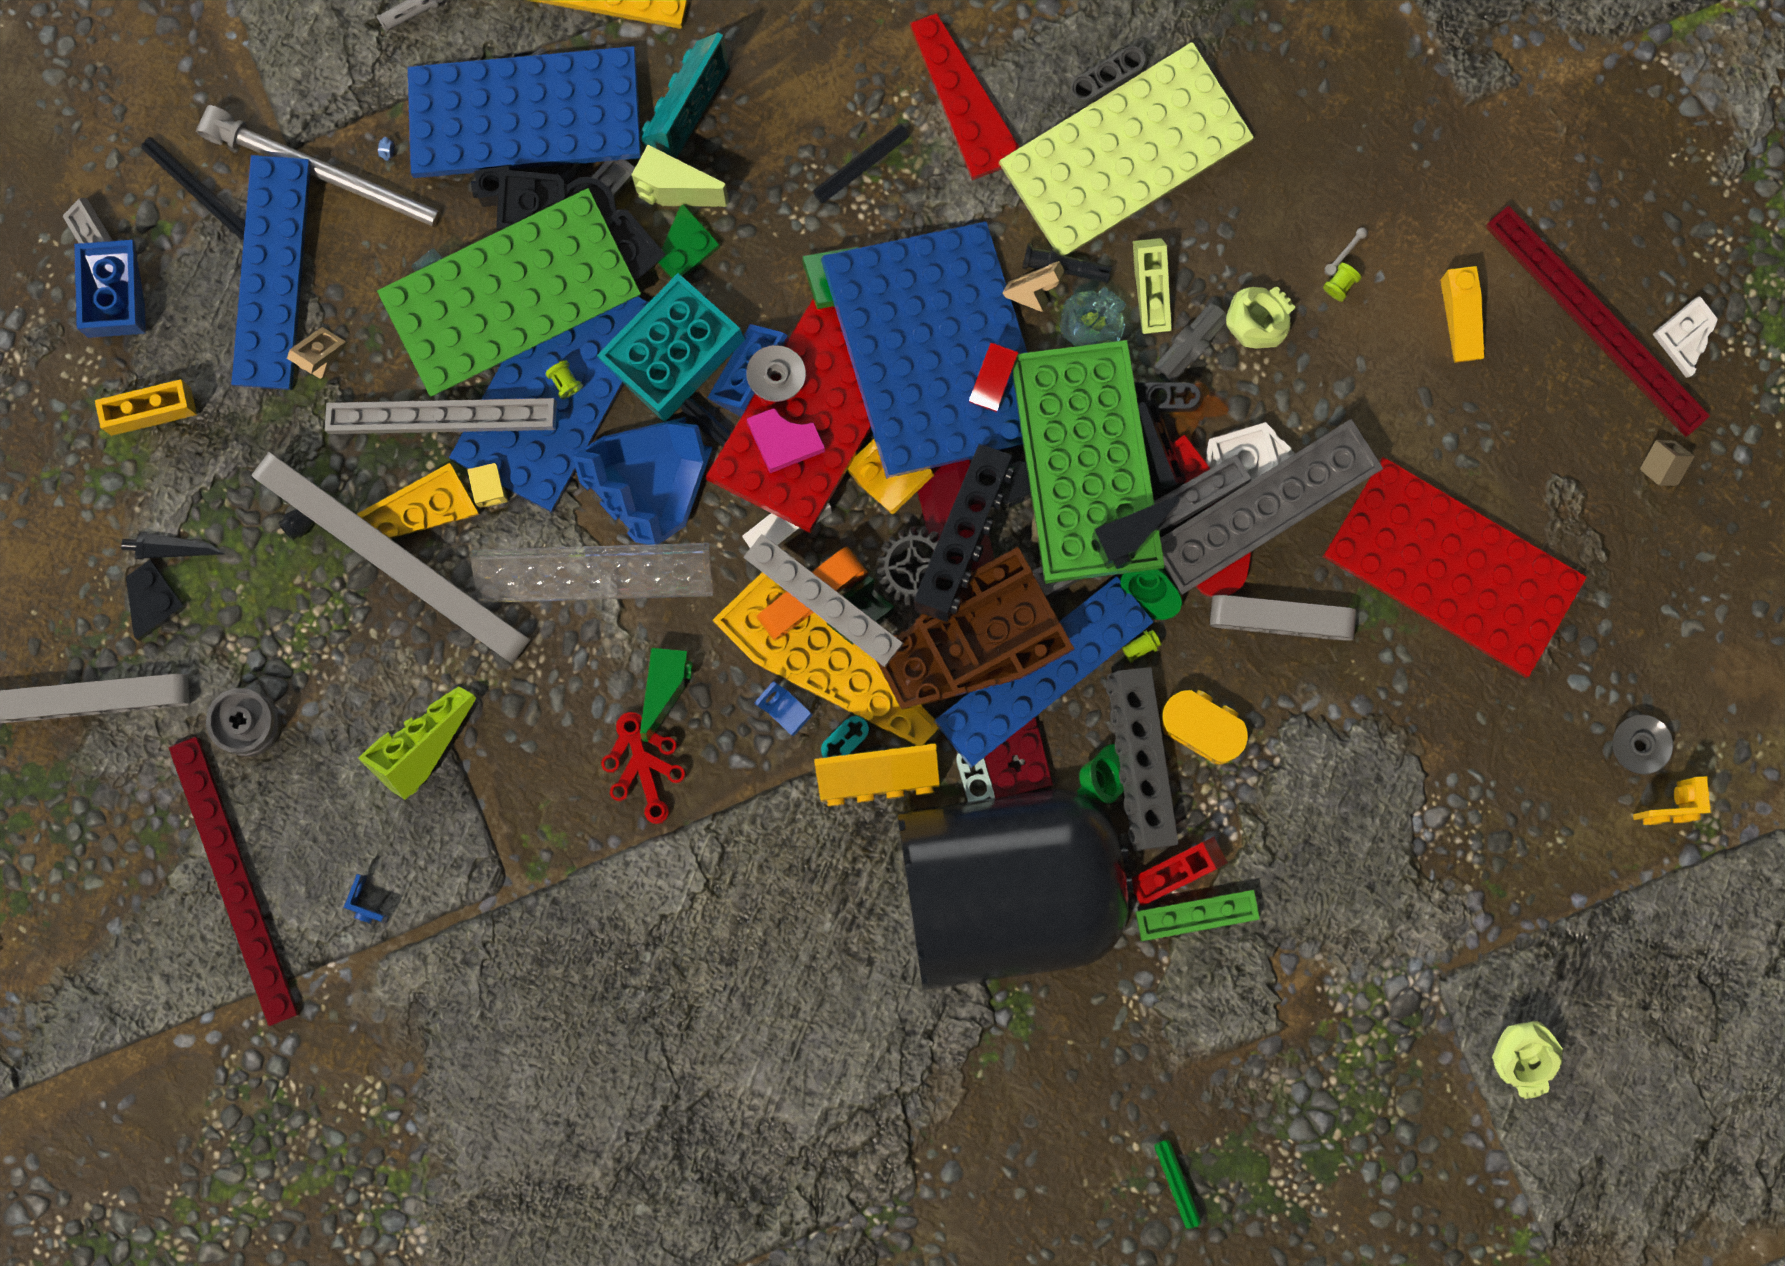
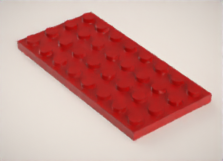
[706,298,871,533]
[1322,457,1587,678]

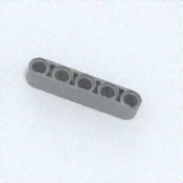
[1210,595,1356,641]

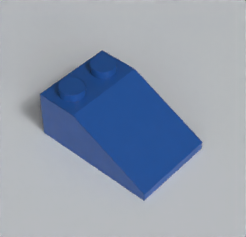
[74,240,146,338]

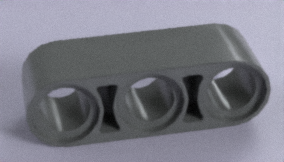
[1069,46,1146,110]

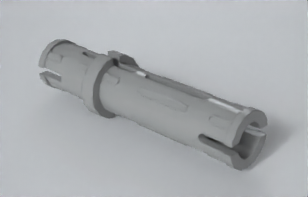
[377,0,444,32]

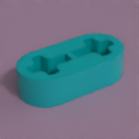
[821,716,869,758]

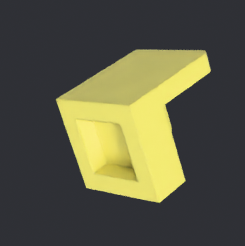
[467,463,508,509]

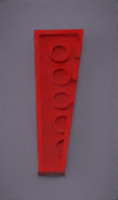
[910,13,1020,180]

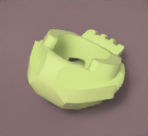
[1226,287,1295,348]
[1492,1021,1563,1099]

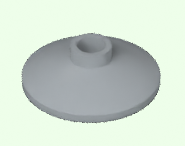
[746,345,806,402]

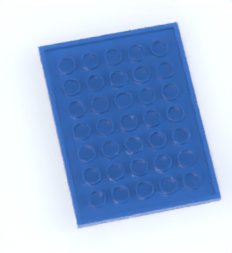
[821,222,1027,479]

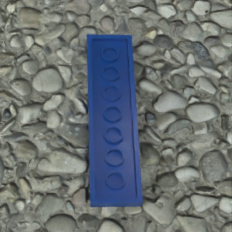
[231,155,311,390]
[934,576,1153,768]

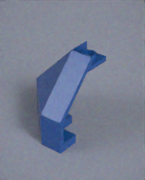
[572,417,712,546]

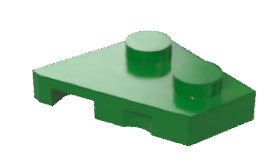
[658,205,720,279]

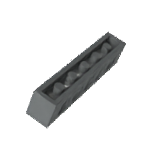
[1106,667,1179,851]

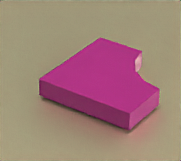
[747,408,825,473]

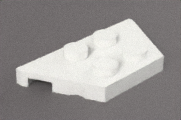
[1205,422,1295,494]

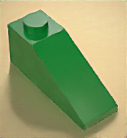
[640,648,693,742]

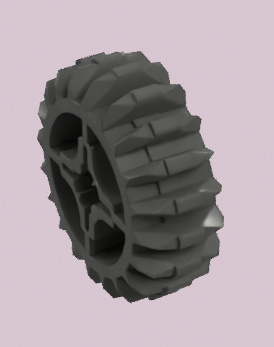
[877,527,956,606]

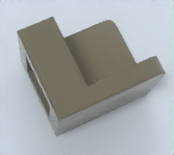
[1640,440,1695,486]

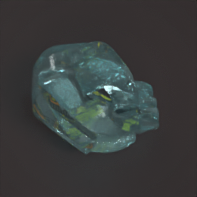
[1060,287,1126,347]

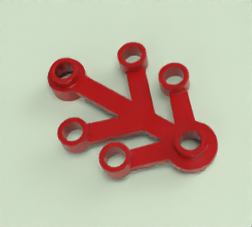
[601,712,686,824]

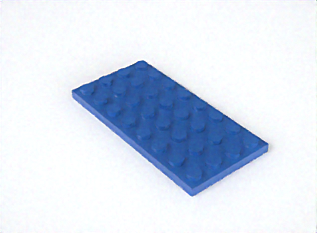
[407,46,641,178]
[449,297,649,513]

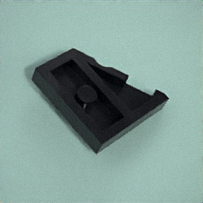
[126,560,186,641]

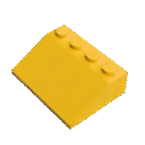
[814,743,939,807]

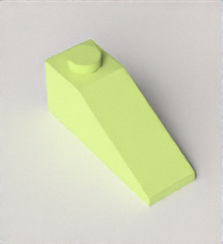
[1133,238,1172,334]

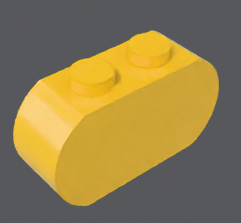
[1160,690,1248,765]

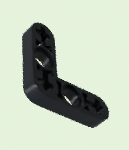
[1134,382,1203,412]

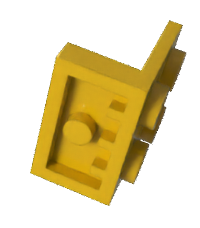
[848,439,934,514]
[1633,776,1711,825]

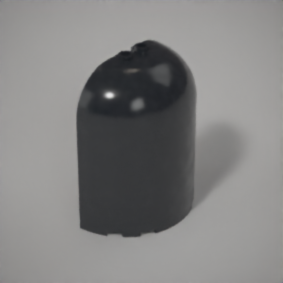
[897,789,1134,990]

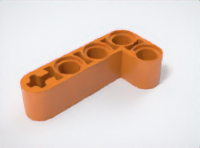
[756,547,869,641]

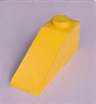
[1440,266,1484,363]

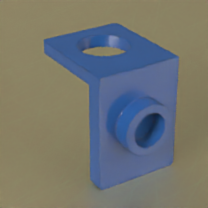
[754,681,813,736]
[343,874,389,924]

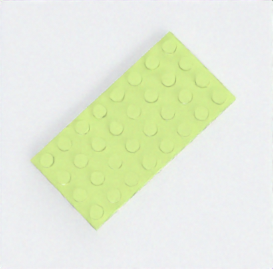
[999,42,1254,256]

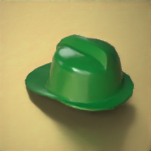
[1120,568,1182,620]
[1077,744,1124,804]

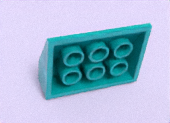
[640,33,729,159]
[597,273,745,422]

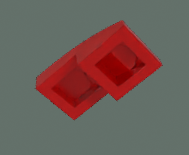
[969,343,1018,412]

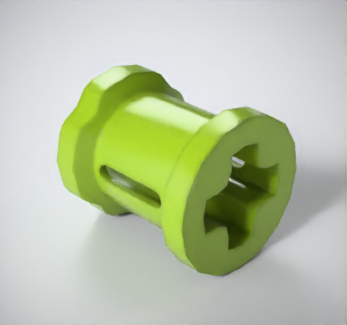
[1323,263,1361,302]
[545,360,582,399]

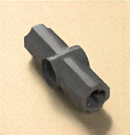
[1153,303,1226,383]

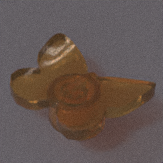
[1167,382,1228,439]

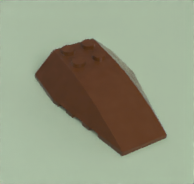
[876,547,1075,710]

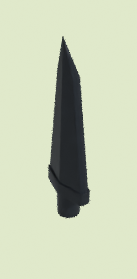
[121,531,224,560]

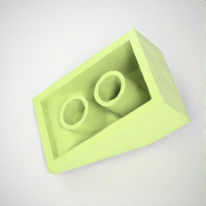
[631,145,729,207]

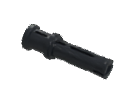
[1022,243,1112,284]

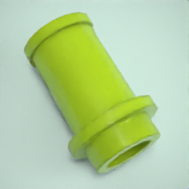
[1122,630,1161,663]

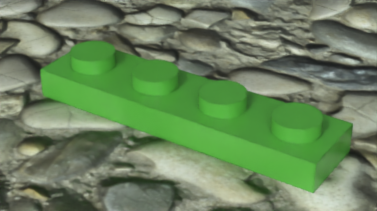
[1135,890,1260,941]

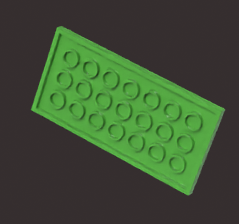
[377,188,641,397]
[1012,340,1164,584]

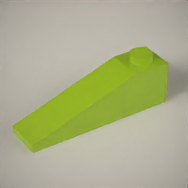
[358,686,476,800]

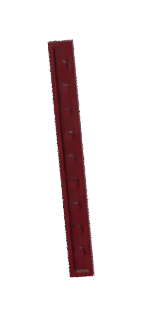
[1485,205,1710,437]
[168,737,299,1026]

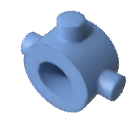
[378,137,394,161]

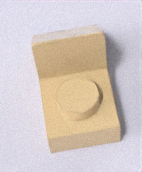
[1003,261,1064,312]
[287,327,346,379]

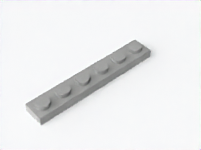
[743,534,904,667]

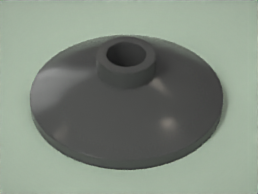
[1612,715,1673,774]

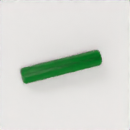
[1154,1140,1201,1229]

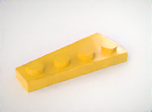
[357,463,480,539]

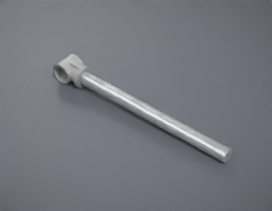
[195,105,440,227]

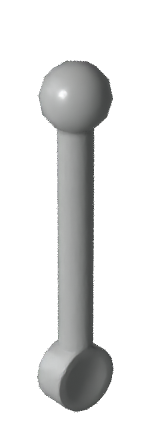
[1324,228,1368,276]

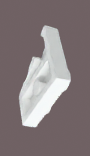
[1653,297,1718,378]

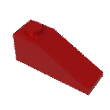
[1132,836,1228,907]

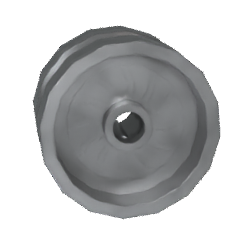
[206,688,282,757]

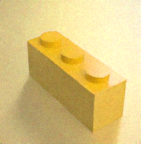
[95,379,197,436]

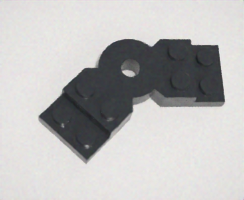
[496,170,666,282]

